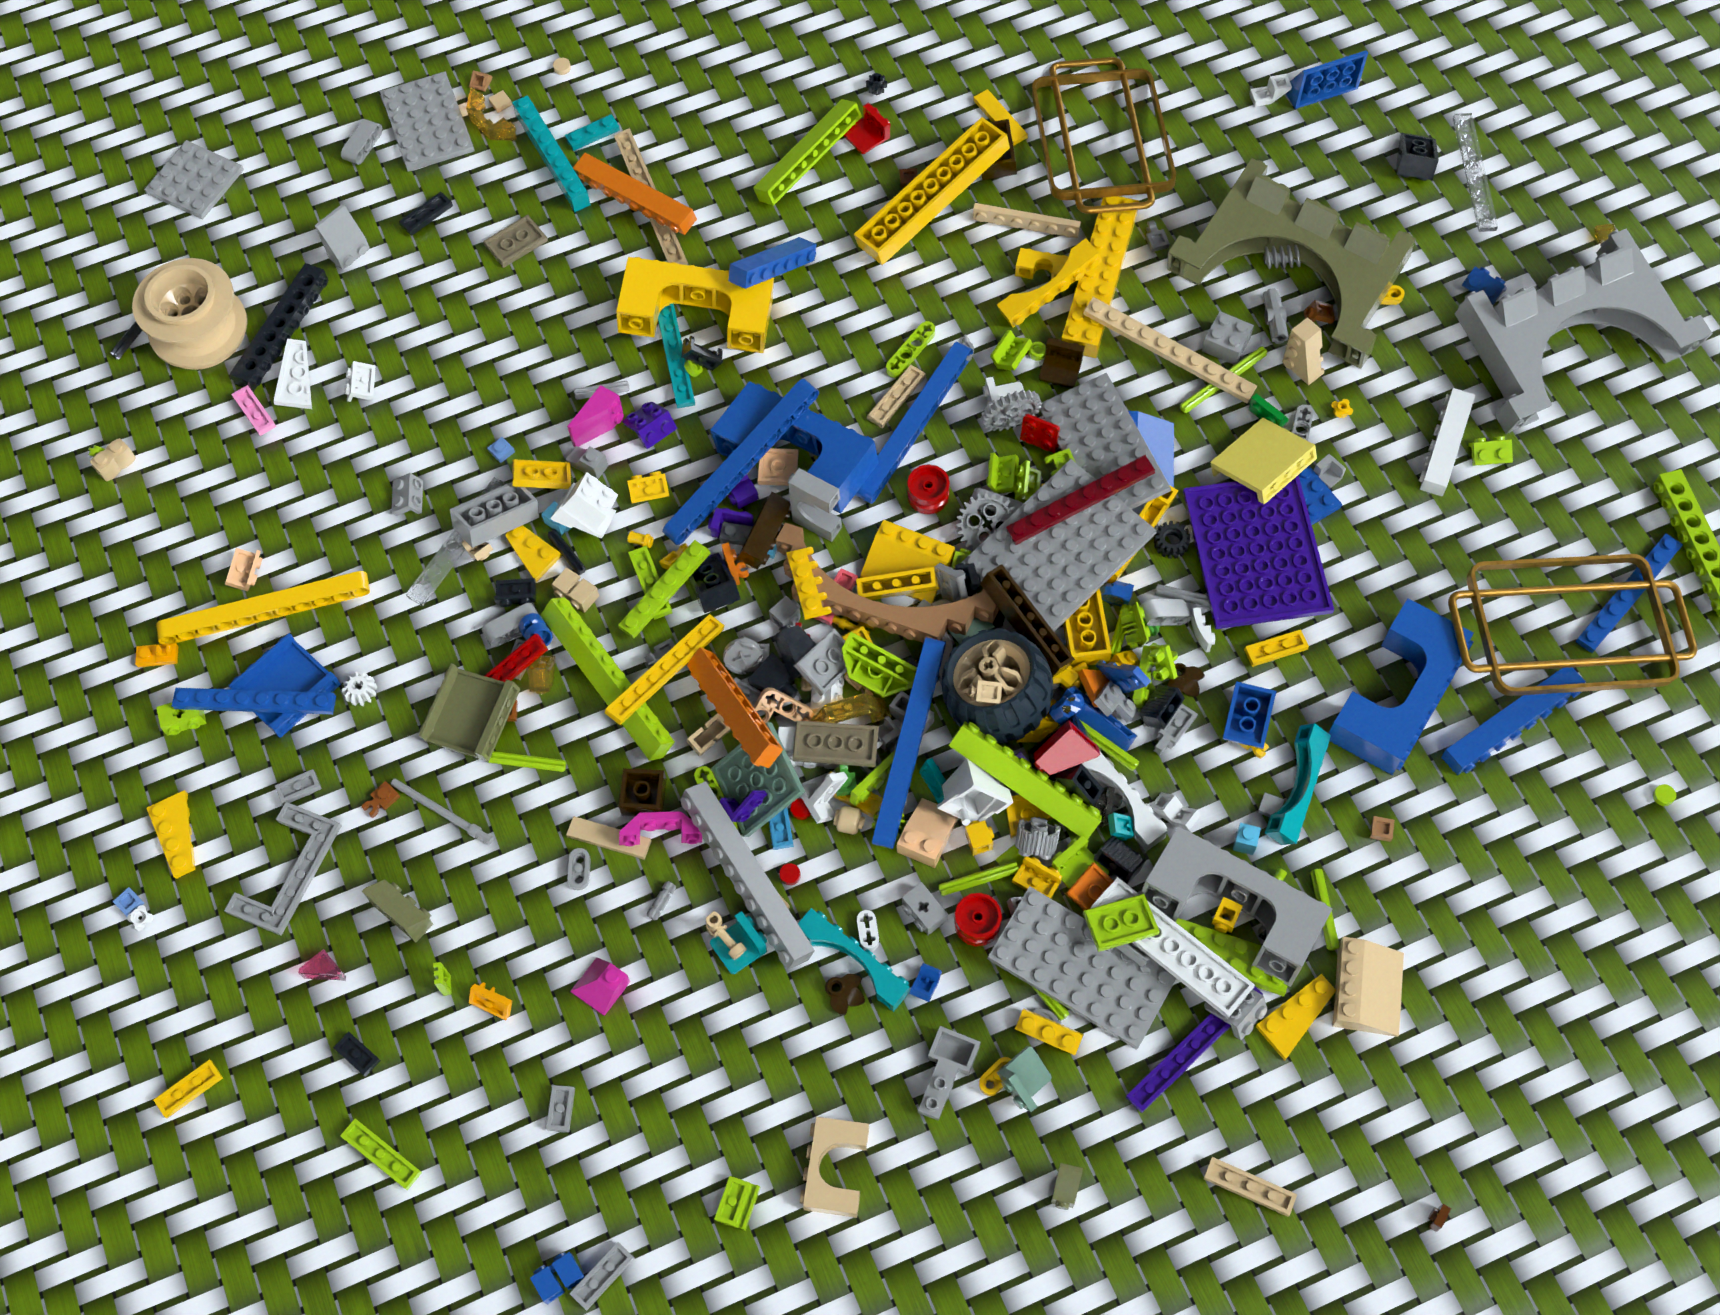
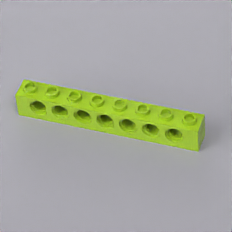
[1653,469,1720,617]

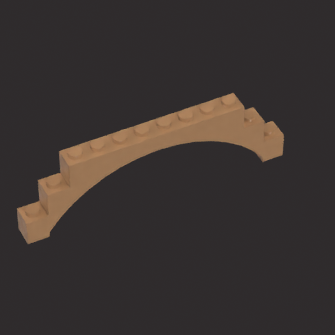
[776,522,999,644]

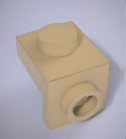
[461,540,493,561]

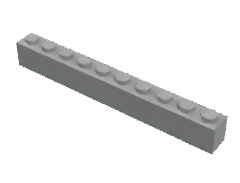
[680,781,815,970]

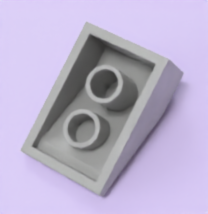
[315,204,370,270]

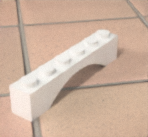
[1082,748,1167,852]

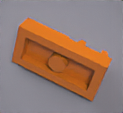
[721,542,749,585]

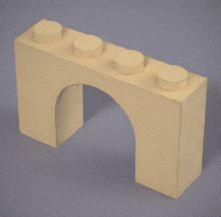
[800,1117,869,1218]

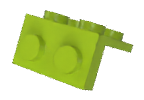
[1052,835,1109,889]

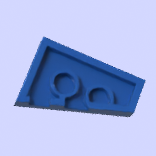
[1095,660,1151,694]

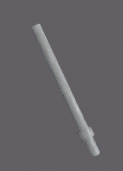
[391,779,493,844]

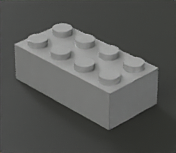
[450,482,539,548]

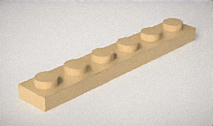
[973,203,1081,238]

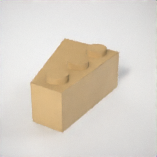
[1282,317,1324,385]

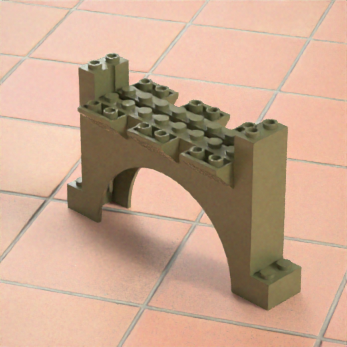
[1167,158,1416,369]

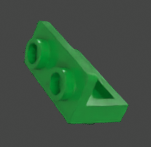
[1248,393,1289,427]

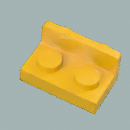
[627,471,670,504]

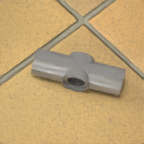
[1263,288,1289,344]

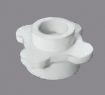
[127,905,154,931]

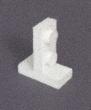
[801,772,848,824]

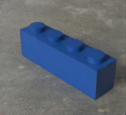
[1061,686,1137,752]

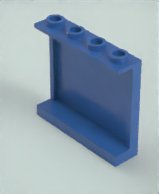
[229,633,341,738]

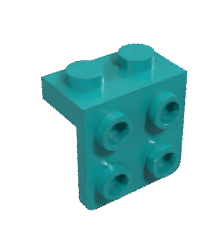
[710,911,767,974]

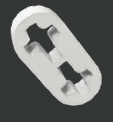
[857,910,879,951]

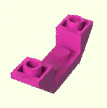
[619,811,703,847]

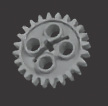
[981,390,1042,431]
[956,492,1015,552]

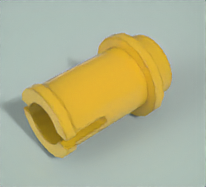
[627,531,654,548]

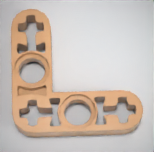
[753,687,814,723]

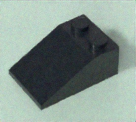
[1396,133,1439,181]
[688,552,741,614]

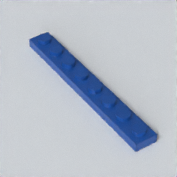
[1575,533,1683,653]
[172,688,336,715]

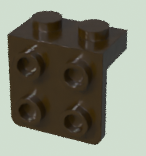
[1039,338,1085,388]

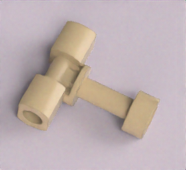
[706,911,747,960]

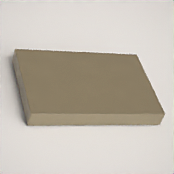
[483,215,548,268]

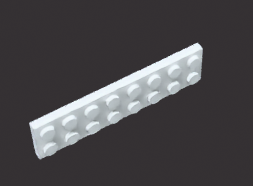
[1091,877,1255,1019]

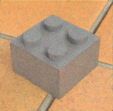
[1202,311,1254,365]

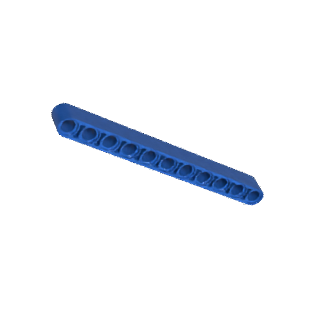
[855,341,973,504]
[662,379,819,545]
[872,637,946,849]

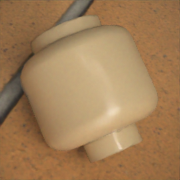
[834,806,865,835]

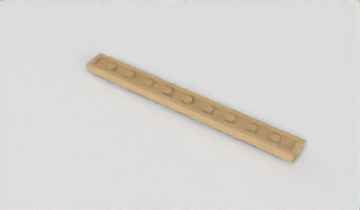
[614,128,688,265]
[1084,297,1257,403]

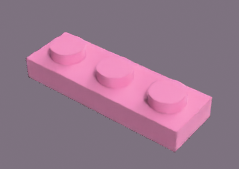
[231,385,276,436]

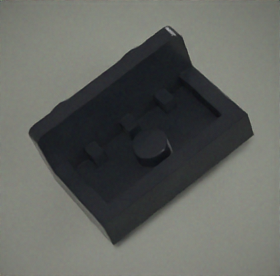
[954,563,981,597]
[494,578,537,607]

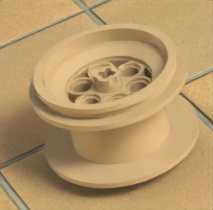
[132,258,247,370]

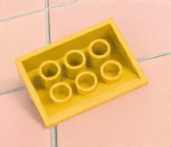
[860,520,955,604]

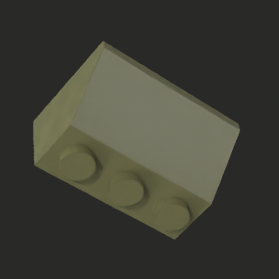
[362,880,433,943]

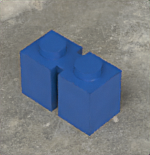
[530,1252,585,1305]

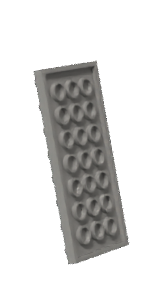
[1039,373,1171,509]
[987,886,1176,1050]

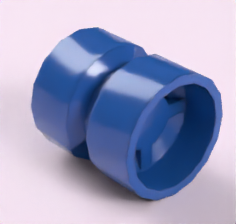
[518,613,553,646]

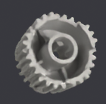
[1015,817,1060,860]

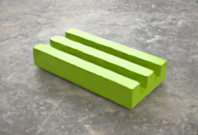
[433,962,452,996]

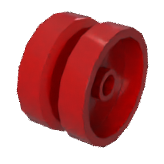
[907,464,950,514]
[954,893,1002,947]

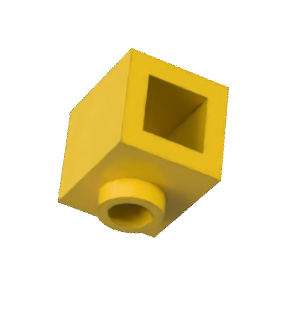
[965,820,994,856]

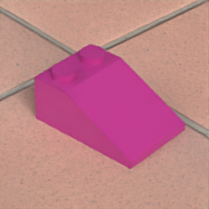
[567,385,624,447]

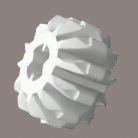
[342,672,377,706]

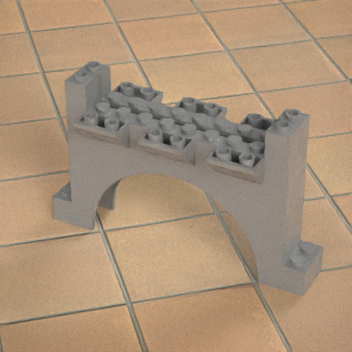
[1455,228,1713,434]

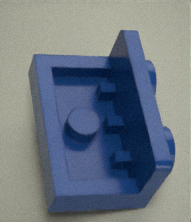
[1462,267,1507,305]

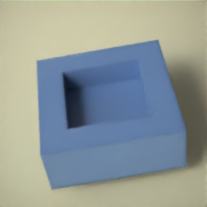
[488,437,515,463]
[113,887,144,916]

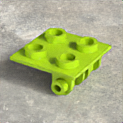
[1119,602,1150,649]

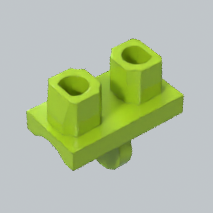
[1147,643,1178,681]

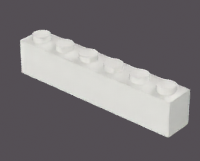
[1419,388,1475,496]

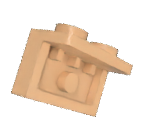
[225,548,263,591]

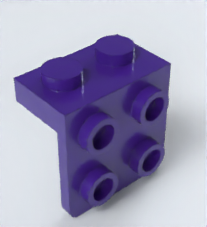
[623,402,677,449]

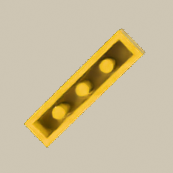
[856,567,940,600]

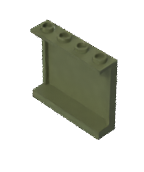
[419,663,520,762]

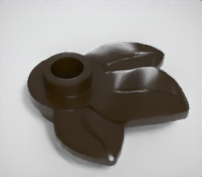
[1168,663,1205,697]
[825,974,865,1016]

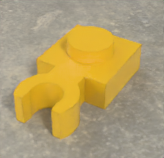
[659,543,690,570]

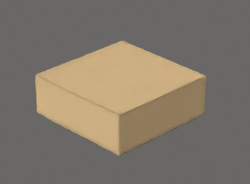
[488,90,512,113]

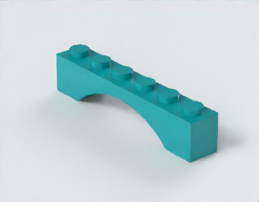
[1265,723,1331,845]
[798,908,910,1012]

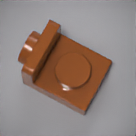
[1304,300,1335,324]

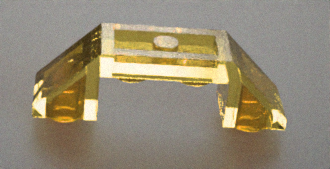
[466,87,517,141]
[809,693,891,723]

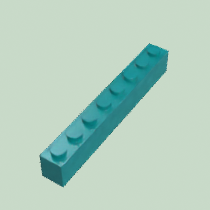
[512,95,591,212]

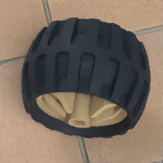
[942,628,1053,744]

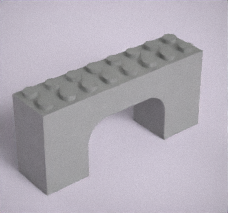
[1140,826,1332,987]

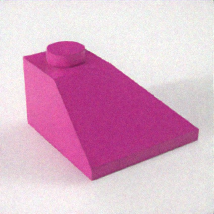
[570,957,630,1016]

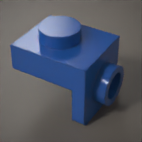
[909,963,942,1002]

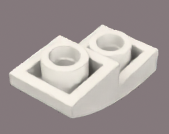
[1191,608,1215,652]

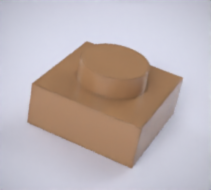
[1370,816,1395,842]

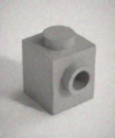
[769,596,801,628]

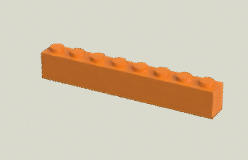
[573,153,697,235]
[686,647,784,768]

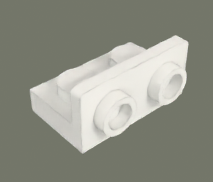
[344,361,376,402]

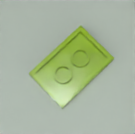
[1083,894,1160,952]

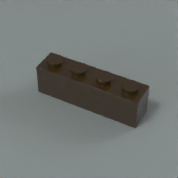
[737,492,792,570]

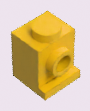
[1211,897,1243,933]

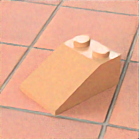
[897,798,958,868]

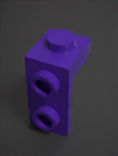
[708,508,754,538]
[719,790,767,822]

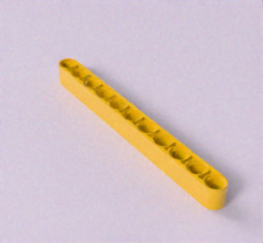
[156,571,370,644]

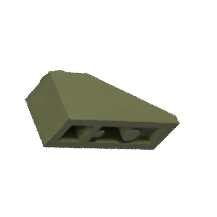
[1051,1163,1083,1210]

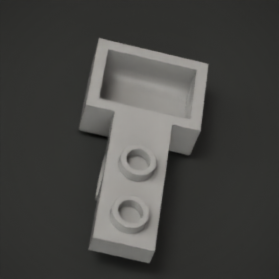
[918,1026,981,1121]

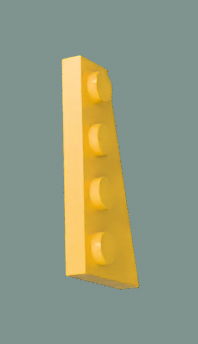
[1256,974,1336,1061]

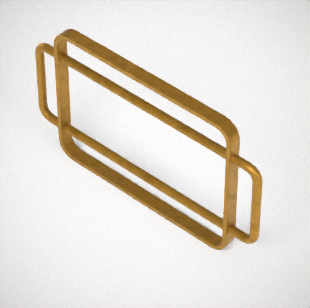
[1032,57,1176,214]
[1448,554,1698,696]

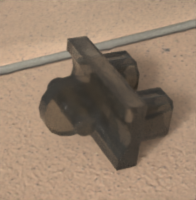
[1088,786,1123,828]

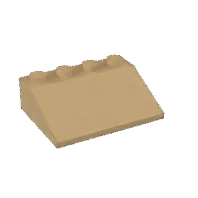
[1332,936,1404,1037]

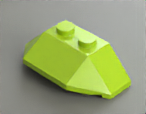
[841,632,917,698]

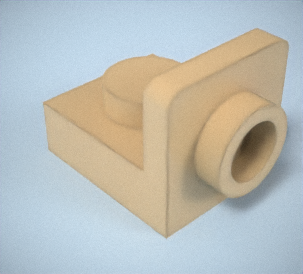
[969,680,1002,704]

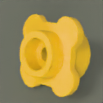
[1331,399,1353,418]

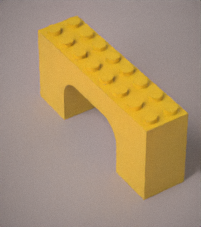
[616,257,774,353]

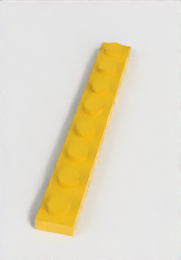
[605,614,725,725]

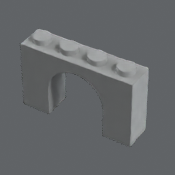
[788,468,842,542]

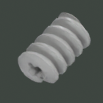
[1263,245,1301,269]

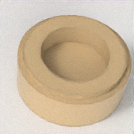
[553,58,571,75]

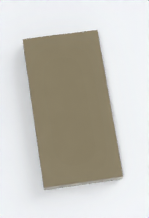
[792,720,879,767]

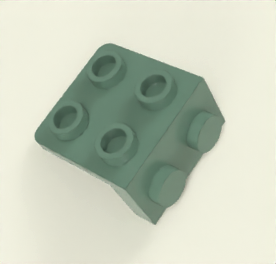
[997,1046,1052,1112]

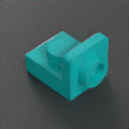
[1108,813,1134,841]

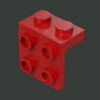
[843,102,891,154]
[1020,414,1060,453]

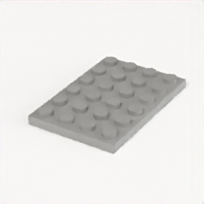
[380,71,475,172]

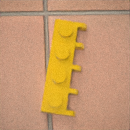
[786,547,832,620]

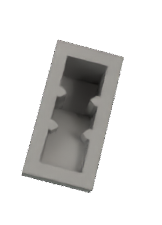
[566,446,608,479]

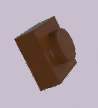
[899,168,918,188]
[1428,1204,1452,1232]

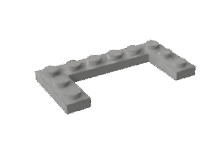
[224,802,342,936]

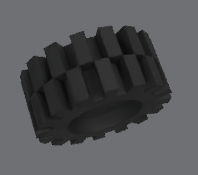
[1154,521,1191,559]

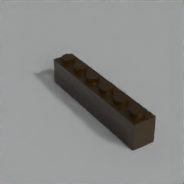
[980,564,1075,678]

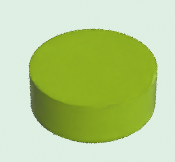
[1028,342,1046,361]
[684,360,703,377]
[1653,784,1676,806]

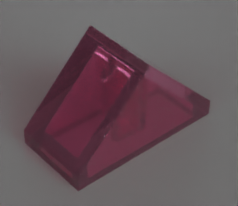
[298,949,346,981]

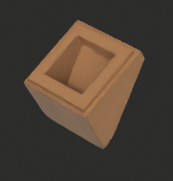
[469,70,492,92]

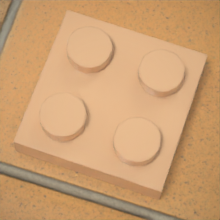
[758,448,799,486]

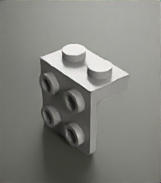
[1204,990,1268,1040]

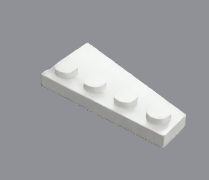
[274,339,312,409]

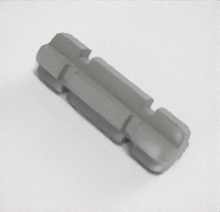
[647,881,676,920]

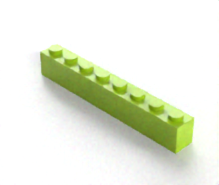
[753,99,862,206]
[949,722,1102,840]

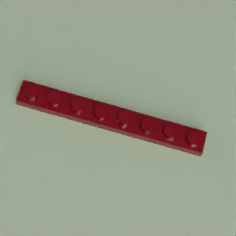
[1006,455,1155,545]

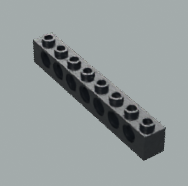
[229,263,329,392]

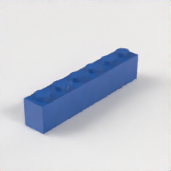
[728,237,816,289]

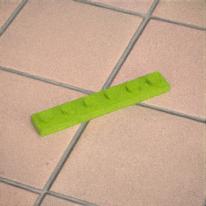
[618,540,711,639]

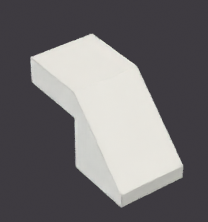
[1249,74,1292,107]
[1150,792,1201,830]

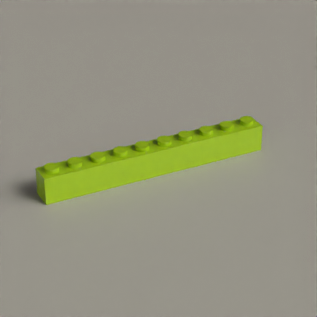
[540,597,675,761]

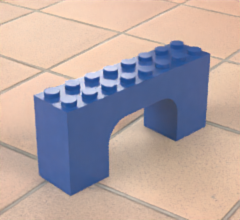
[710,381,879,514]
[1329,598,1474,775]

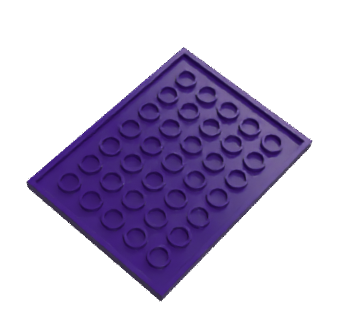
[1183,475,1334,629]

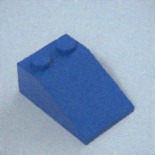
[1223,681,1277,749]

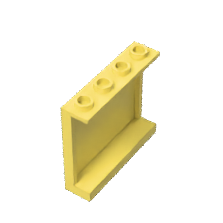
[1210,418,1317,504]

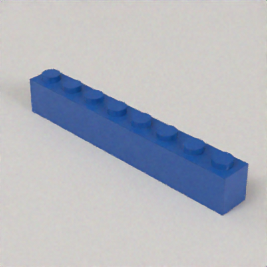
[1441,667,1586,776]

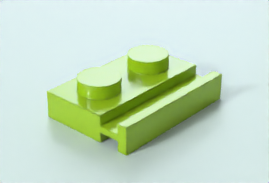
[714,1176,761,1231]

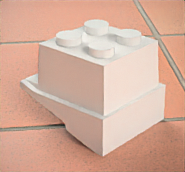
[550,472,618,538]
[937,759,1013,825]

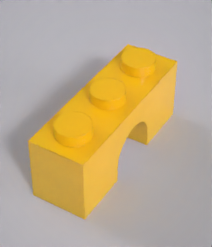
[1015,248,1068,280]

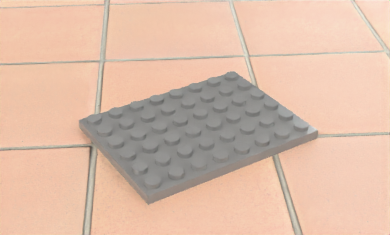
[961,459,1157,632]

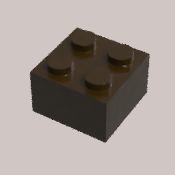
[619,768,667,816]

